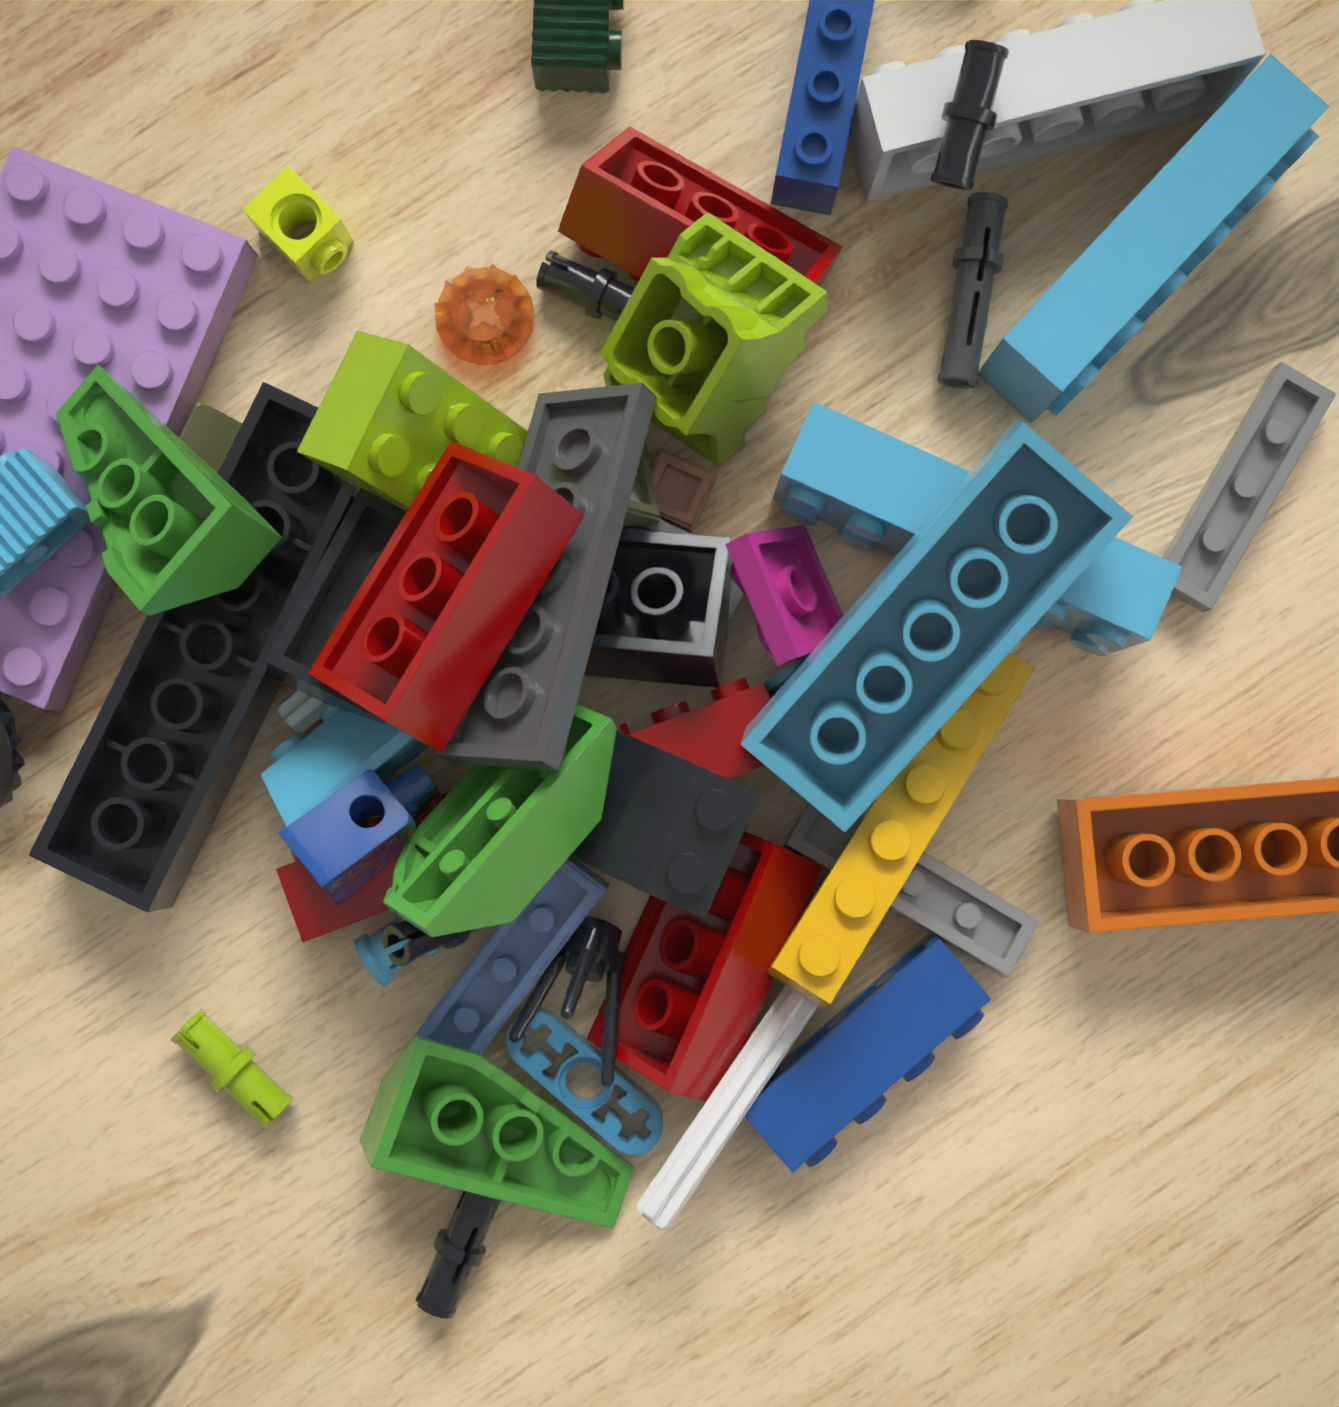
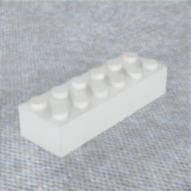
[848,0,1266,202]

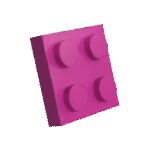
[725,525,844,666]

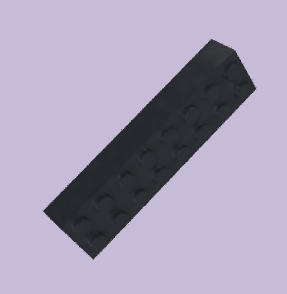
[29,382,360,913]

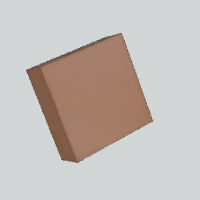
[651,448,718,533]

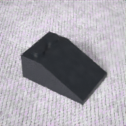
[570,730,761,919]

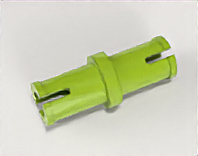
[171,1009,293,1129]

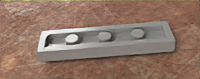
[1162,362,1336,612]
[783,802,1039,977]

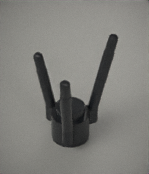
[509,916,627,1087]

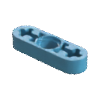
[506,1008,663,1155]

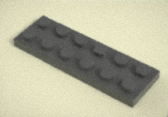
[436,382,657,771]

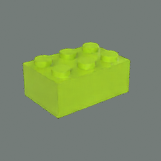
[297,330,528,511]

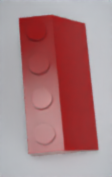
[557,126,843,287]
[308,441,585,753]
[587,831,823,1102]

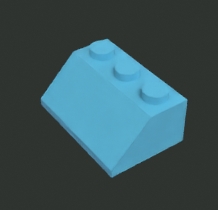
[261,705,429,827]

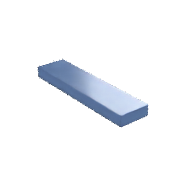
[405,856,610,1054]

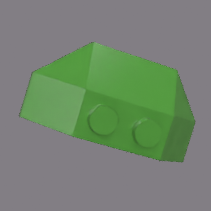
[383,704,617,937]

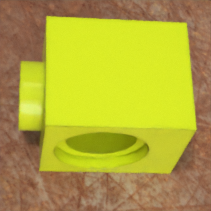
[242,166,354,284]

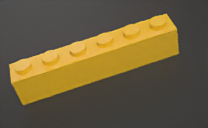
[767,652,1035,1008]

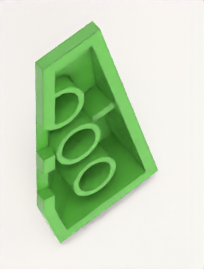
[56,365,282,616]
[359,1035,635,1229]

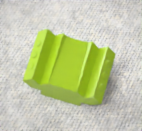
[600,212,828,467]

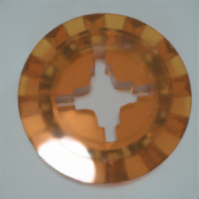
[434,264,535,365]

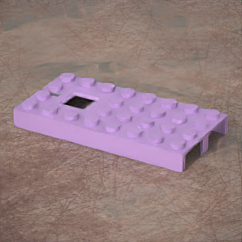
[0,146,258,712]

